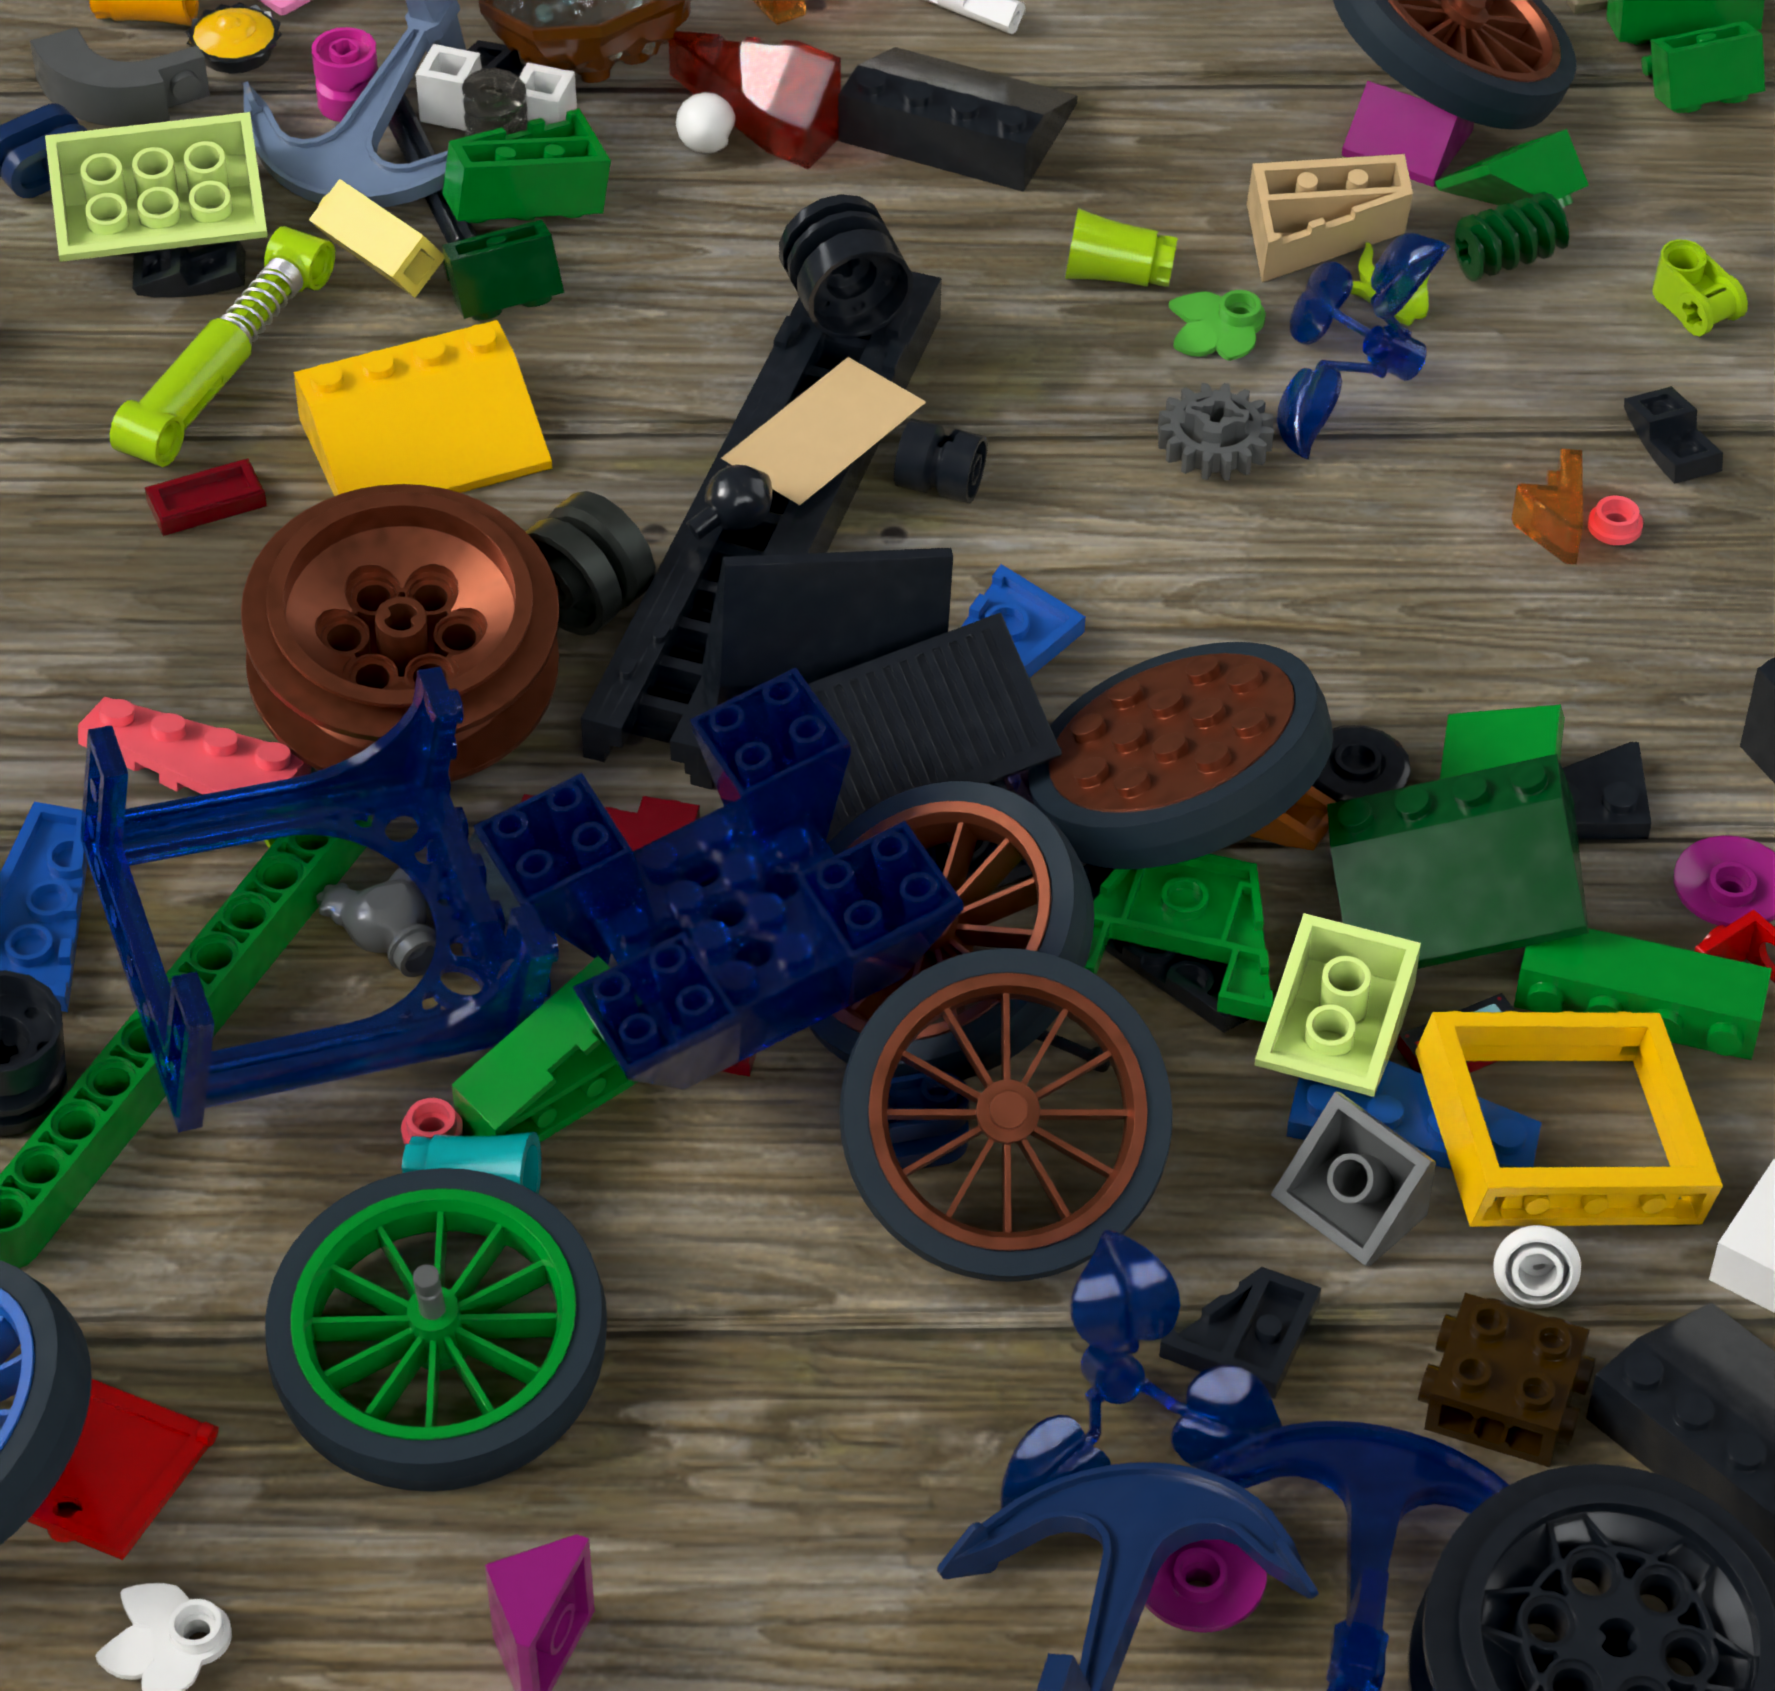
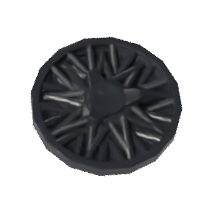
[1312,725,1411,802]

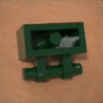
[442,219,565,320]

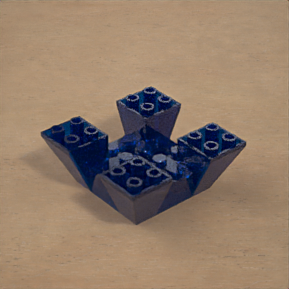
[474,667,964,1090]

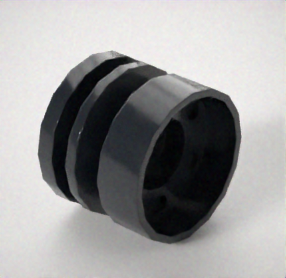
[779,194,913,339]
[0,970,68,1136]

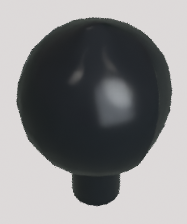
[686,464,773,540]

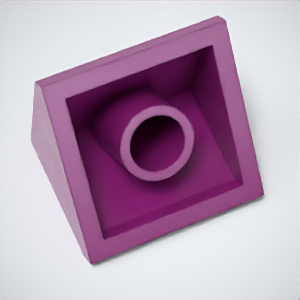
[1342,81,1474,187]
[485,1534,595,1691]

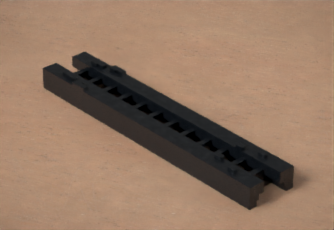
[581,271,942,790]

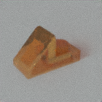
[1511,449,1583,565]

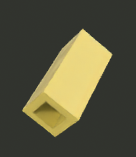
[309,179,445,298]

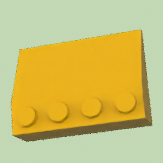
[294,320,552,496]

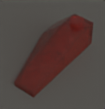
[669,30,841,170]

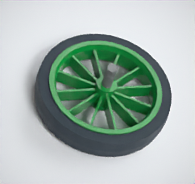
[265,1168,607,1492]

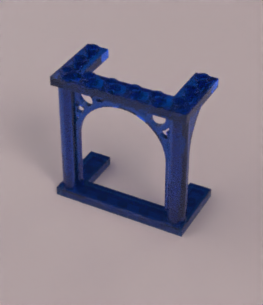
[80,666,559,1132]

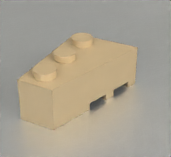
[1247,154,1413,283]

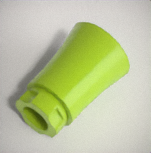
[1065,208,1178,287]

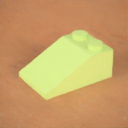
[1254,913,1421,1097]

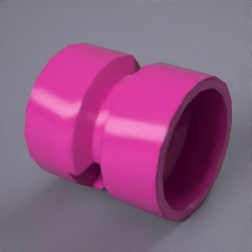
[312,27,378,122]

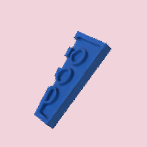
[961,564,1086,678]
[0,801,92,1012]
[1286,1061,1542,1169]

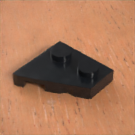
[1563,742,1652,839]
[1159,1267,1321,1399]

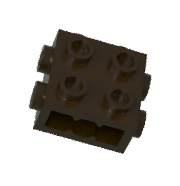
[1418,1293,1596,1468]

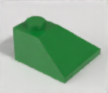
[1435,129,1589,208]

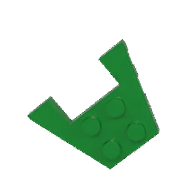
[1085,854,1274,1023]

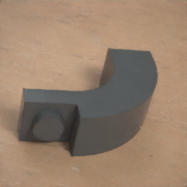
[30,27,210,127]

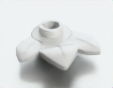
[96,1583,232,1691]

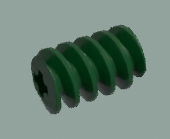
[1454,192,1570,282]

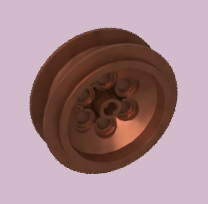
[241,484,559,789]

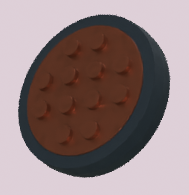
[1028,642,1333,869]

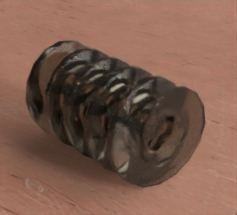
[462,68,528,136]

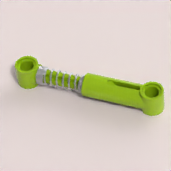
[110,226,335,467]

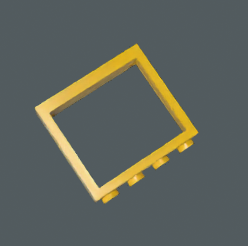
[1415,1011,1723,1227]

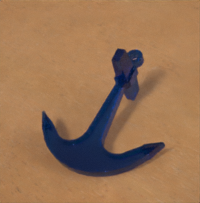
[1199,1421,1509,1691]

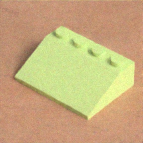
[45,112,268,262]

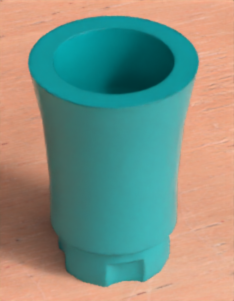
[402,1132,542,1194]

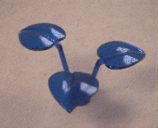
[1277,233,1451,460]
[1000,1230,1282,1509]

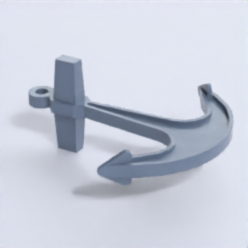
[242,0,466,208]

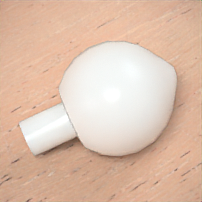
[676,92,735,154]

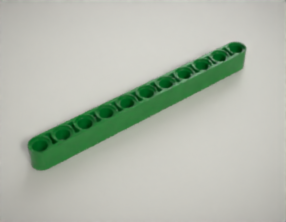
[0,775,374,1268]

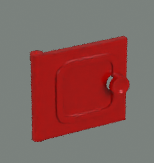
[27,1379,219,1560]

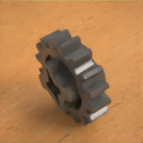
[1158,383,1274,480]

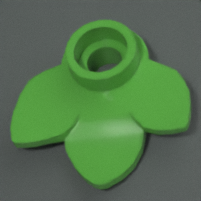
[1169,290,1266,361]

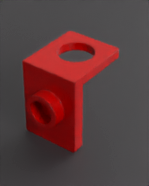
[1695,909,1775,983]

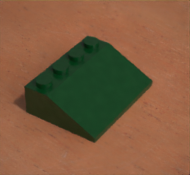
[1327,754,1589,969]

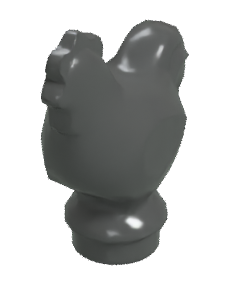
[316,864,443,977]

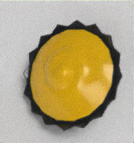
[185,2,282,74]

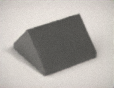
[1271,1091,1436,1266]

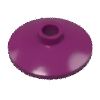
[1673,835,1775,926]
[1145,1540,1267,1633]

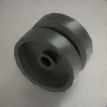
[525,491,655,636]

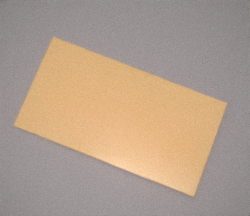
[721,357,926,505]

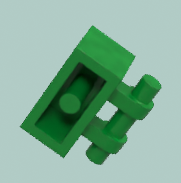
[1641,21,1766,113]

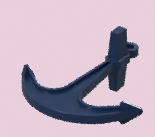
[937,1462,1319,1691]

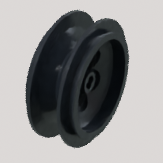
[1407,1464,1775,1691]

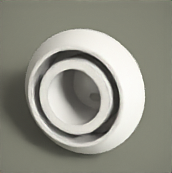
[1493,1225,1581,1309]

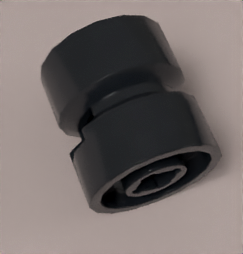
[894,419,988,504]

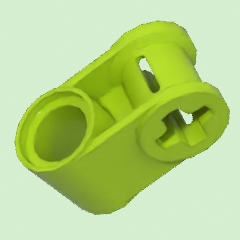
[1652,239,1748,336]

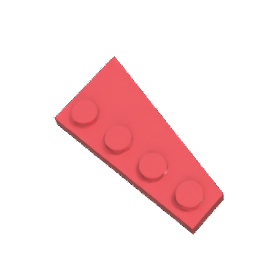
[78,697,311,832]

